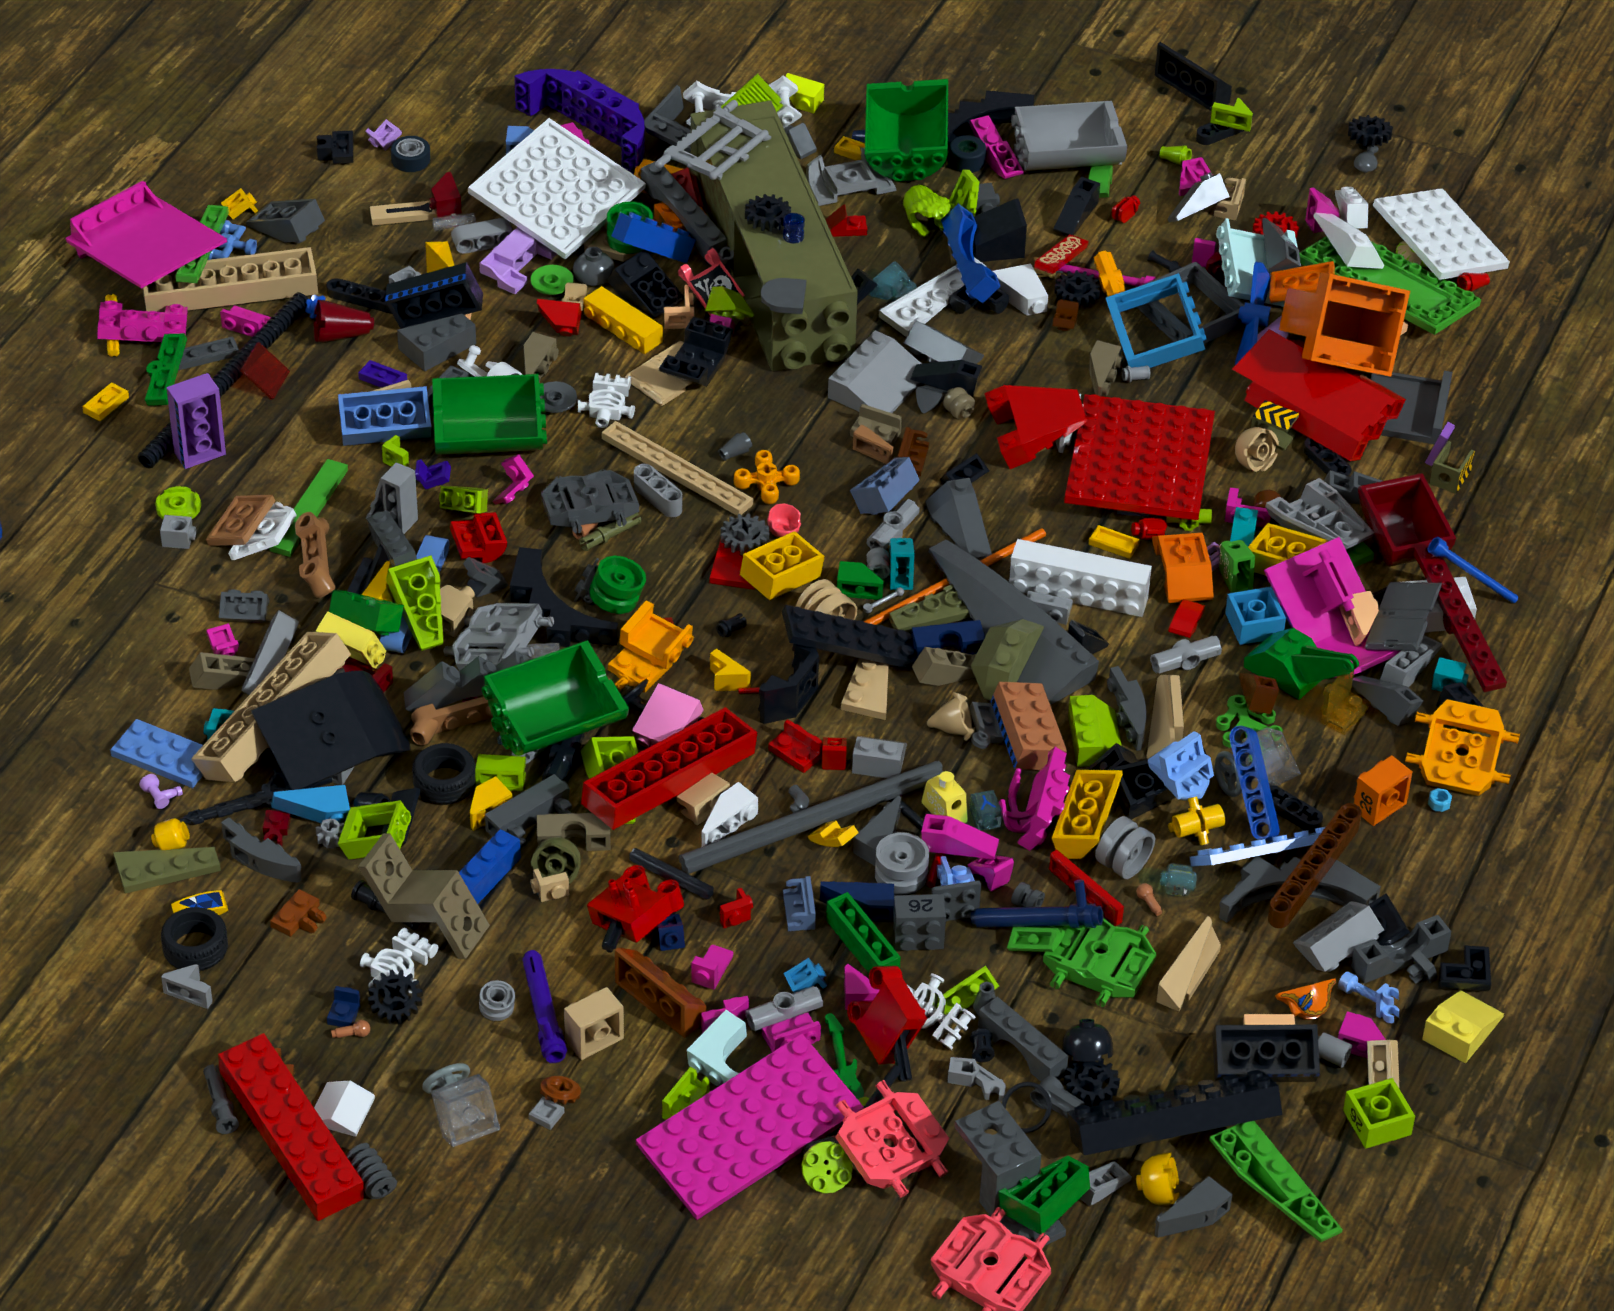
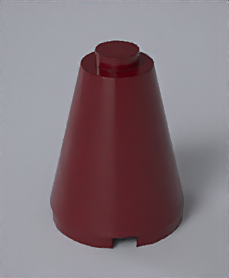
[314,300,374,343]

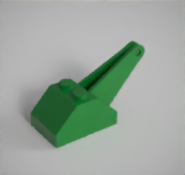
[1244,628,1359,700]

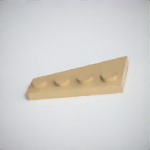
[841,658,889,720]

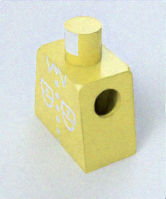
[922,771,968,823]

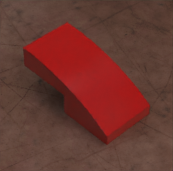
[1168,599,1205,638]

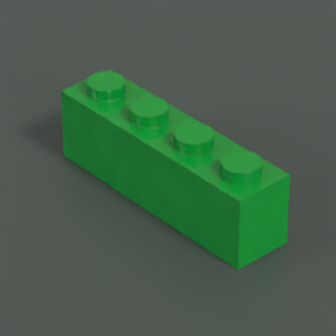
[826,892,901,974]

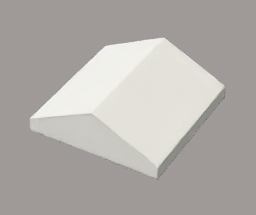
[314,1081,375,1137]

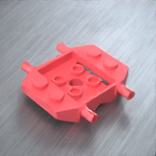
[835,1080,950,1198]
[931,1207,1051,1311]

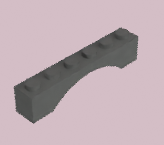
[641,161,727,264]

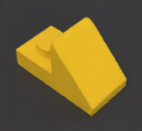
[710,648,751,691]

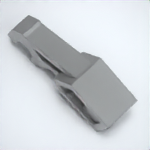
[948,1057,1006,1102]

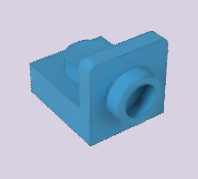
[783,958,827,993]

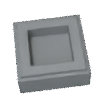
[529,1097,565,1130]

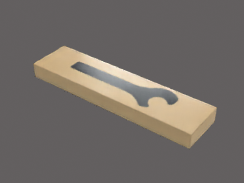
[370,201,456,225]

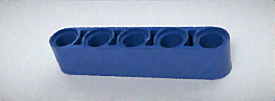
[1229,726,1280,842]

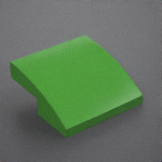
[1007,926,1068,952]

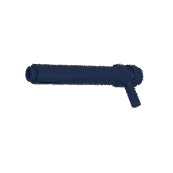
[971,879,1103,928]

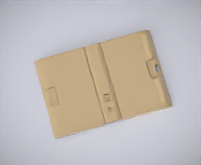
[625,341,695,406]

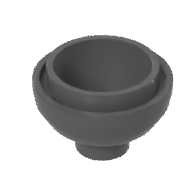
[573,247,615,286]

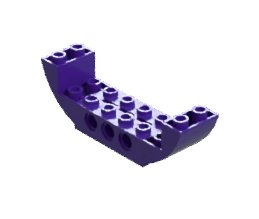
[514,69,645,175]

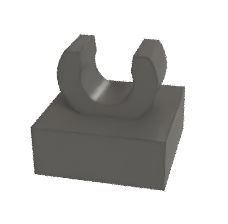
[1407,950,1438,984]

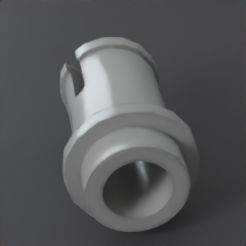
[1122,365,1150,383]

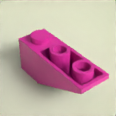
[921,814,999,859]

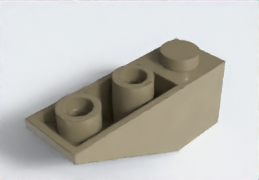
[524,332,559,383]
[1089,340,1124,397]
[912,647,976,686]

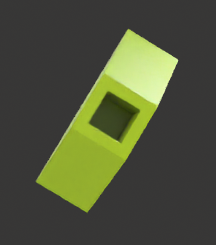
[439,486,488,513]

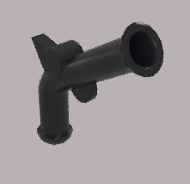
[1147,250,1201,273]

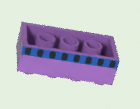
[166,373,226,469]

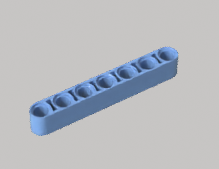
[380,535,449,654]

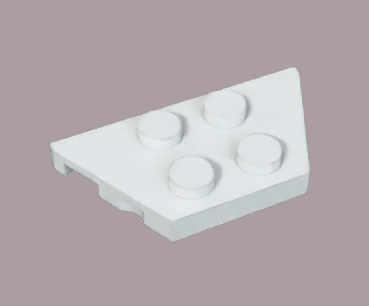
[228,502,297,560]

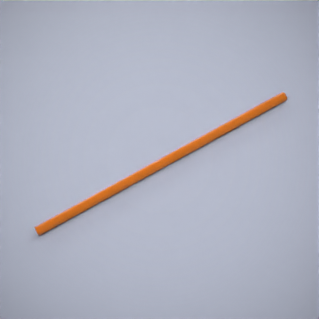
[863,528,1046,625]

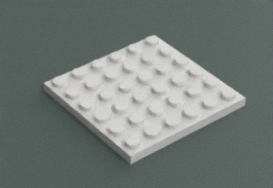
[468,118,646,259]

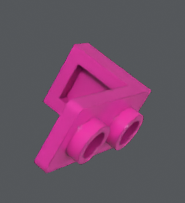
[691,945,733,990]

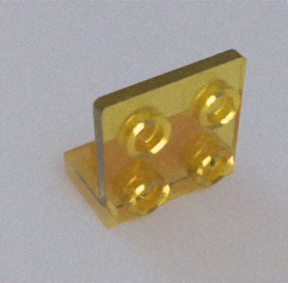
[1320,670,1371,735]

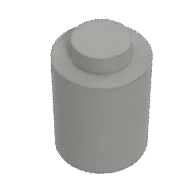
[1318,1032,1352,1068]

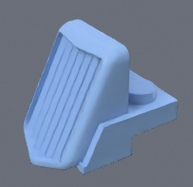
[1148,731,1214,801]

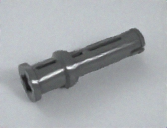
[203,1064,239,1134]

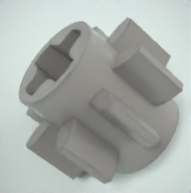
[316,819,344,848]

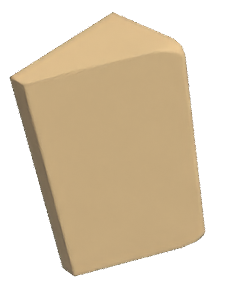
[1367,1040,1399,1088]

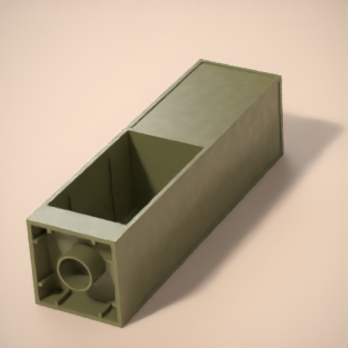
[690,100,857,371]

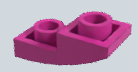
[701,996,749,1033]

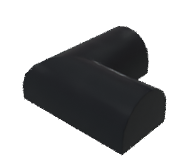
[949,285,1009,314]
[1438,945,1491,991]

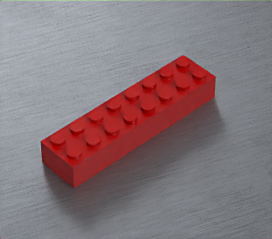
[581,707,757,830]
[218,1033,364,1221]

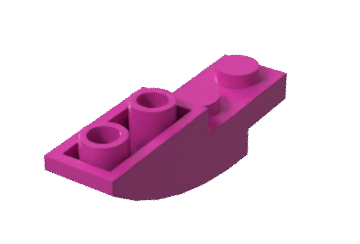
[969,115,1024,179]

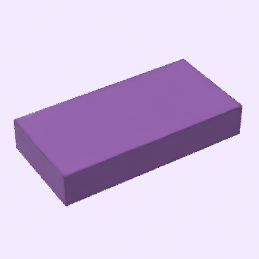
[1425,422,1455,467]

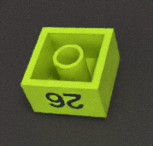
[1343,1078,1415,1149]

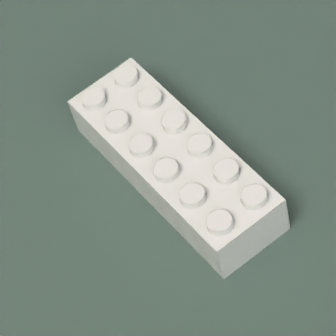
[1009,539,1152,617]

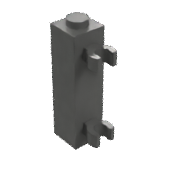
[485,774,572,845]

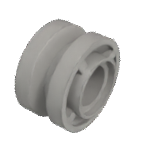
[479,980,515,1021]

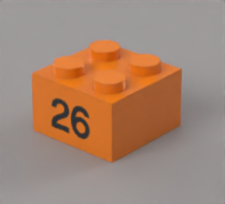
[1354,755,1413,826]

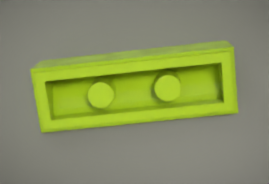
[935,966,999,1016]

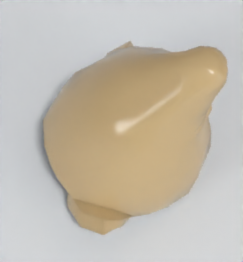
[927,692,975,741]

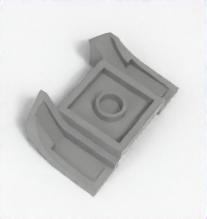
[806,147,896,206]

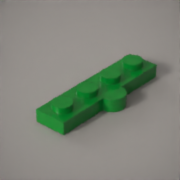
[145,333,187,406]

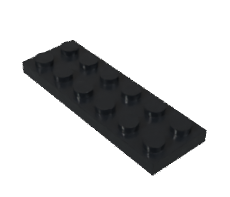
[781,605,917,670]

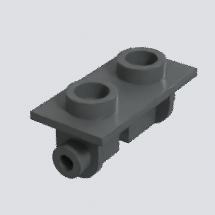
[574,558,599,604]

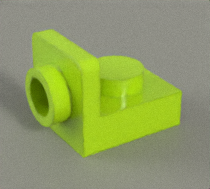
[382,435,409,467]

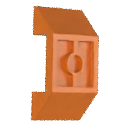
[1152,533,1214,603]

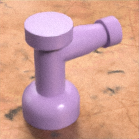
[139,774,183,809]

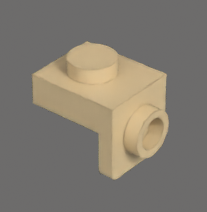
[562,282,587,311]
[530,869,569,902]

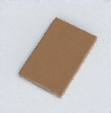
[206,495,275,546]

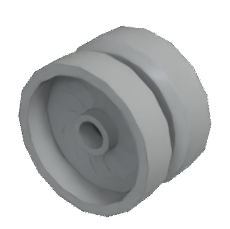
[1095,816,1155,879]
[875,832,929,895]

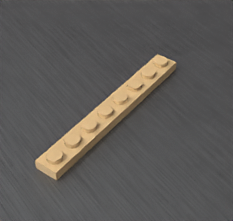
[602,421,753,516]

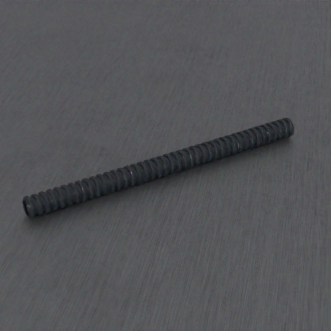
[138,292,308,468]

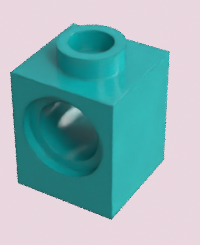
[1431,657,1469,691]

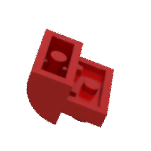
[450,512,508,563]

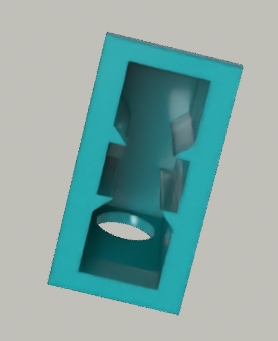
[889,538,914,590]

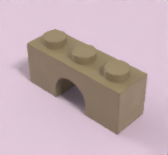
[537,813,611,851]

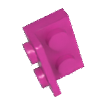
[220,305,271,337]
[762,1012,821,1052]

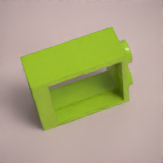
[338,800,411,860]

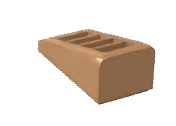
[853,425,893,464]

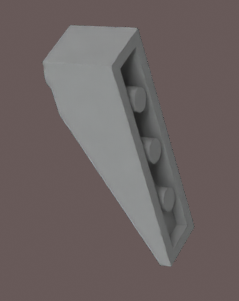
[1380,635,1443,688]

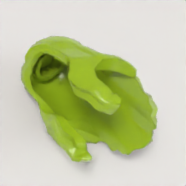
[903,185,951,237]

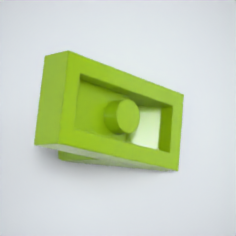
[1210,98,1253,132]

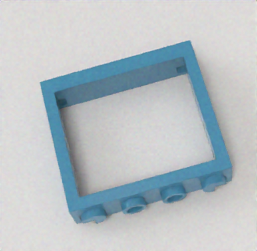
[1106,273,1207,368]

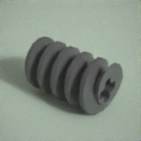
[346,1143,397,1199]

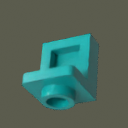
[204,708,234,740]

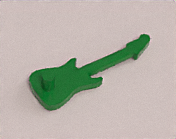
[825,1013,864,1099]

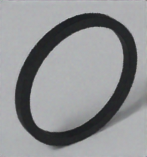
[1002,1082,1052,1133]

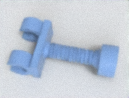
[1338,972,1399,1023]

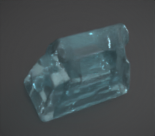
[870,261,917,301]

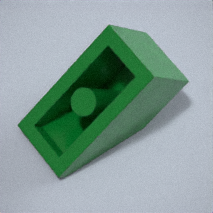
[837,561,883,600]

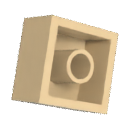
[564,987,624,1060]

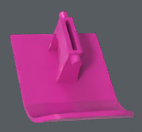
[1264,537,1401,678]

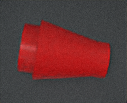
[1457,272,1490,292]

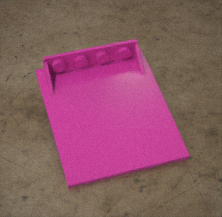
[66,181,227,288]

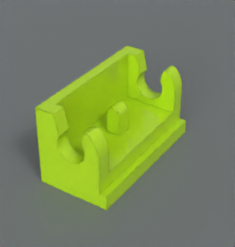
[475,754,526,791]
[662,1067,711,1120]

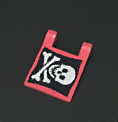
[678,248,745,316]

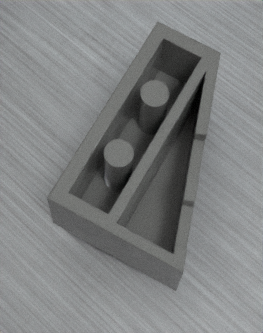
[397,314,476,371]

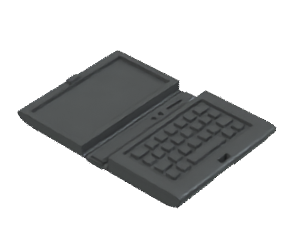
[1365,582,1442,651]

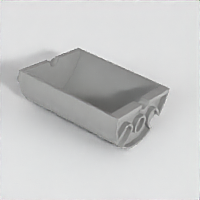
[1011,101,1127,171]

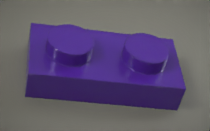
[358,360,407,388]

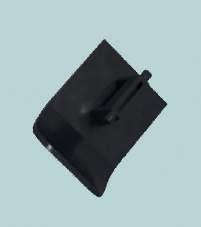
[251,671,411,790]

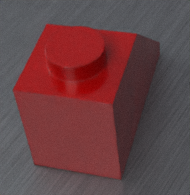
[537,299,582,336]

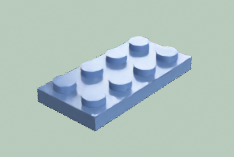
[111,719,203,788]

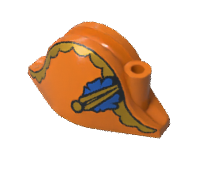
[1275,978,1336,1020]

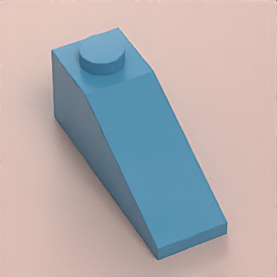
[271,785,350,824]

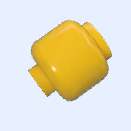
[151,818,190,850]

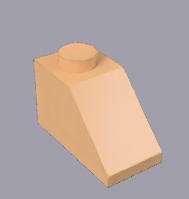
[1339,591,1379,646]

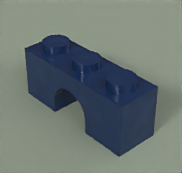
[911,620,985,658]

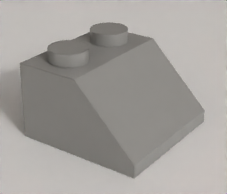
[852,736,907,778]

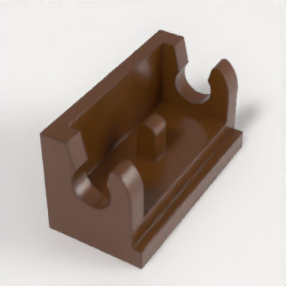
[898,427,929,476]

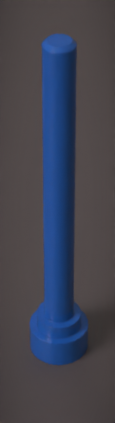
[1427,537,1518,603]

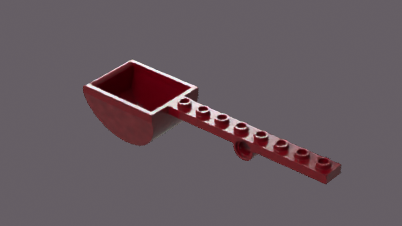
[1358,473,1507,692]

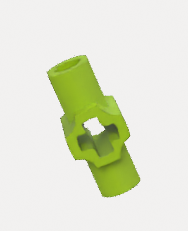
[1166,509,1212,531]

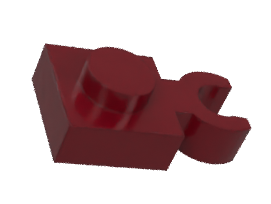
[263,810,291,846]

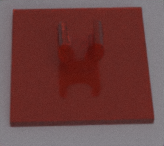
[240,342,290,400]

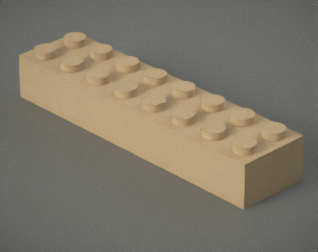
[142,247,318,312]
[191,632,351,782]

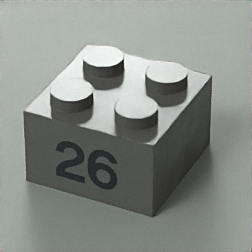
[893,894,946,951]

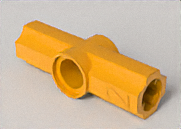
[1094,250,1125,297]

